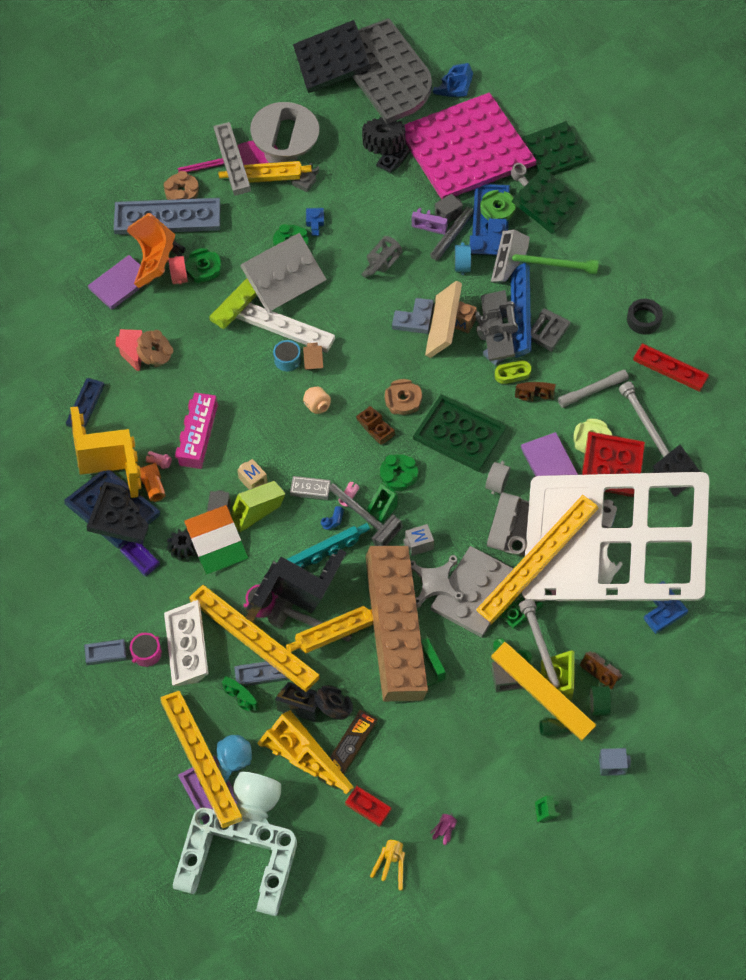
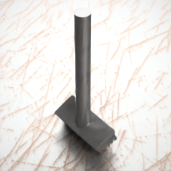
[328,483,403,546]

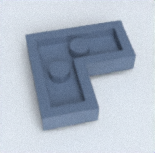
[392,298,433,334]

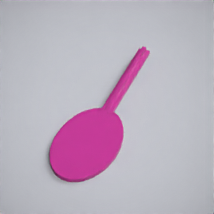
[178,141,278,173]

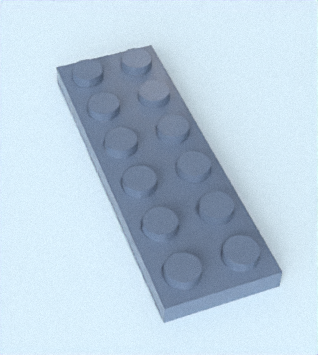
[114,198,220,234]

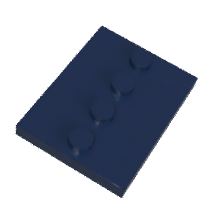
[64,470,160,549]

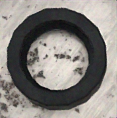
[627,298,663,335]

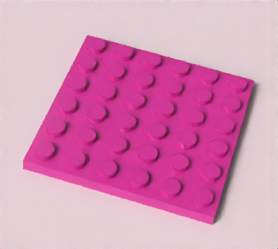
[404,92,536,200]

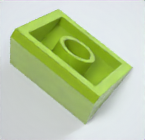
[541,650,575,700]

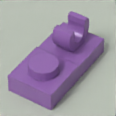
[412,208,448,235]

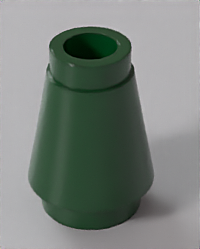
[539,717,570,738]

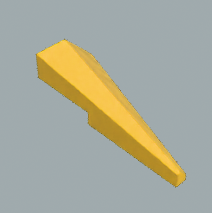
[257,710,354,794]

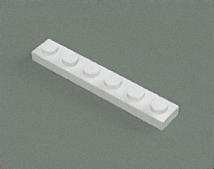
[236,303,335,353]

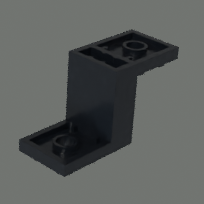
[245,549,347,622]

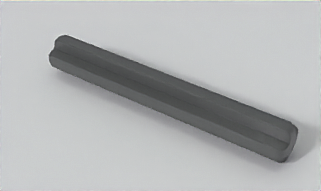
[430,207,473,261]

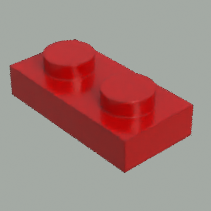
[345,786,392,827]

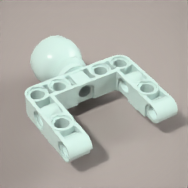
[173,772,297,916]

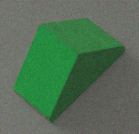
[366,483,398,523]

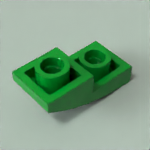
[500,596,544,629]
[222,676,258,712]

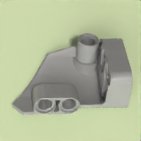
[487,492,529,555]

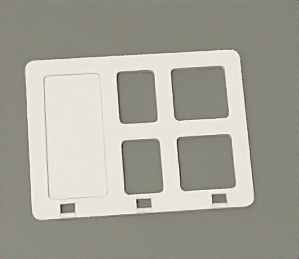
[522,472,710,601]

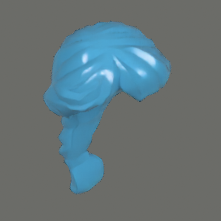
[216,735,252,783]

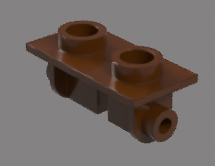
[580,651,623,690]

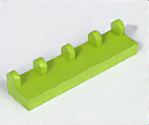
[209,278,257,329]

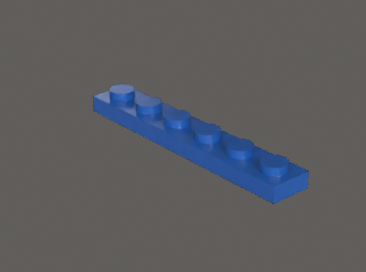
[511,263,531,358]

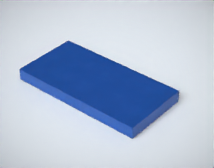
[472,184,510,236]

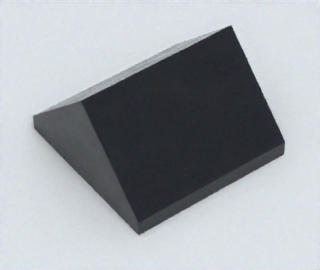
[276,682,320,723]

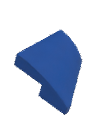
[432,63,473,97]

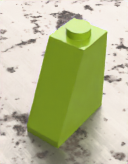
[230,481,285,532]

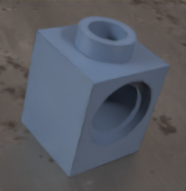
[599,748,631,776]

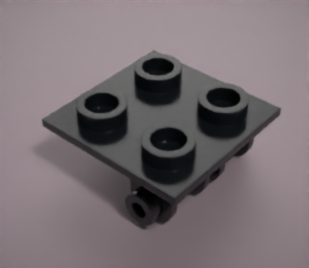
[652,444,700,497]

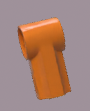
[140,463,166,502]

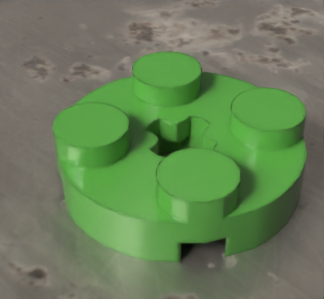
[480,190,515,221]

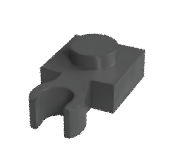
[292,163,319,192]

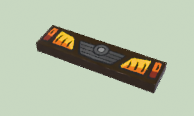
[318,710,378,789]

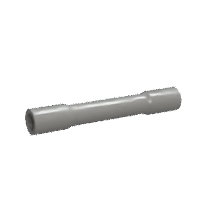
[558,369,629,408]

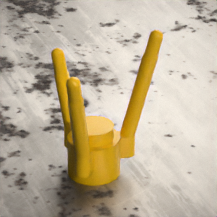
[370,840,405,891]

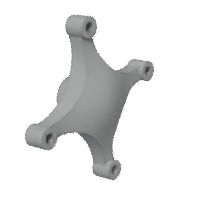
[410,555,463,608]

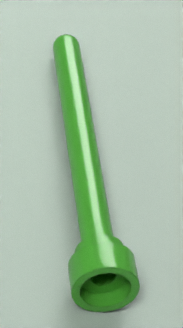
[512,254,598,275]

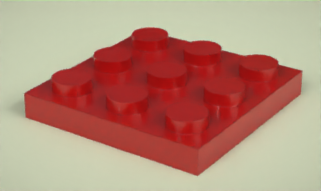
[582,431,645,497]

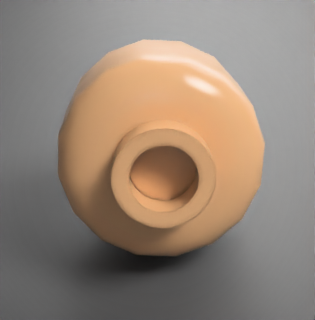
[303,386,331,414]

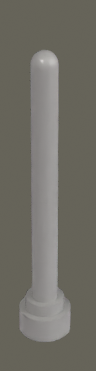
[619,382,669,457]
[519,599,560,688]

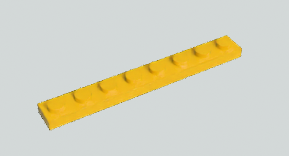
[476,495,599,624]
[189,585,320,692]
[160,691,242,829]

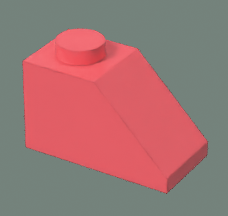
[116,329,143,371]

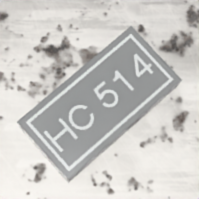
[290,476,331,500]

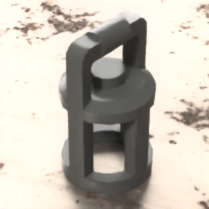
[361,236,402,278]

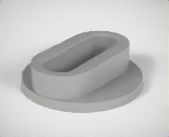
[250,102,319,163]

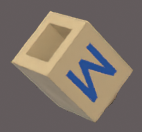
[237,459,268,490]

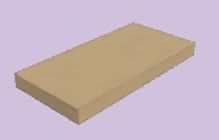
[425,281,462,358]

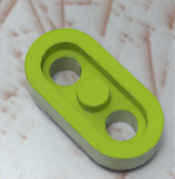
[494,360,531,384]

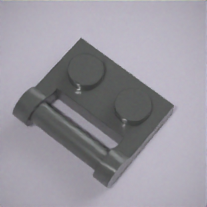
[531,309,571,351]

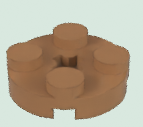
[164,171,199,200]
[136,330,173,367]
[385,379,422,415]

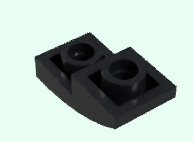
[376,147,410,174]

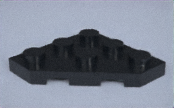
[86,481,149,545]

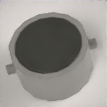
[485,461,511,495]

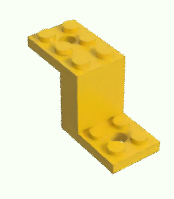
[70,407,141,498]

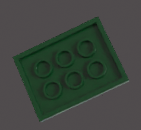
[413,394,507,472]

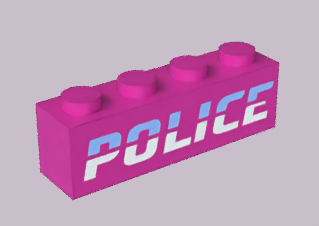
[175,392,218,469]

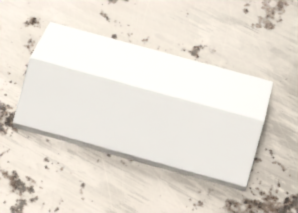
[164,600,209,686]

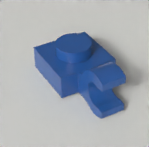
[306,208,324,236]

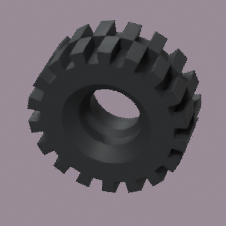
[362,117,405,155]

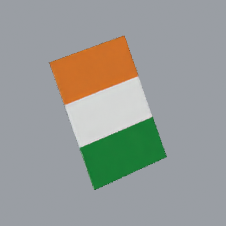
[184,505,248,575]

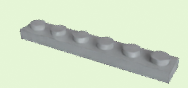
[213,122,251,196]

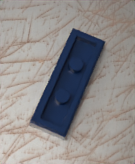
[66,378,105,428]

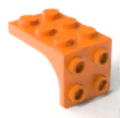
[127,213,175,288]

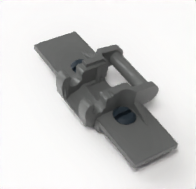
[475,290,518,361]

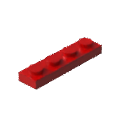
[633,343,709,392]

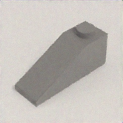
[491,230,530,283]

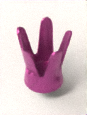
[430,813,457,845]

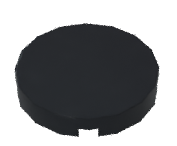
[314,685,353,720]

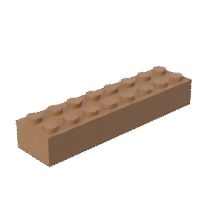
[365,546,428,702]

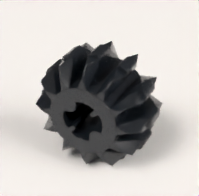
[167,528,196,562]

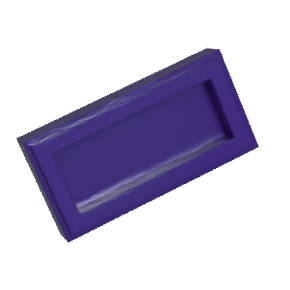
[120,541,160,577]

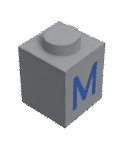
[403,524,434,556]

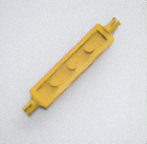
[218,161,312,183]
[286,606,373,654]

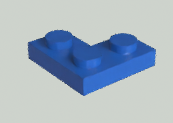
[469,218,506,255]
[644,581,688,634]

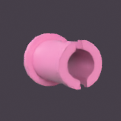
[146,451,172,469]
[338,482,360,507]

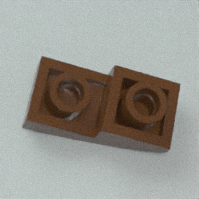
[515,382,556,402]
[356,406,396,445]

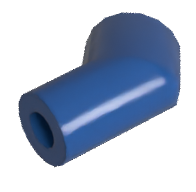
[321,506,344,530]

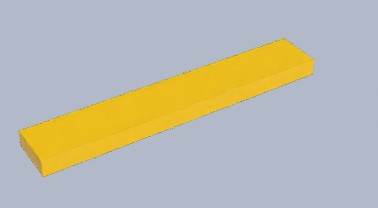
[491,642,596,741]

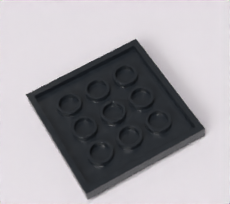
[293,20,371,93]

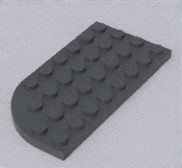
[352,18,432,124]

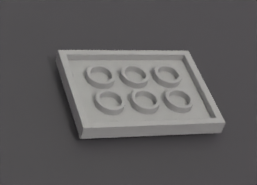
[240,233,327,313]
[431,546,513,638]

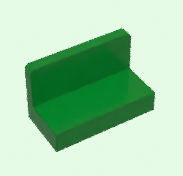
[421,638,446,687]

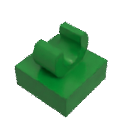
[535,795,561,823]

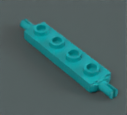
[287,523,370,569]

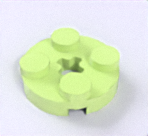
[573,419,612,453]

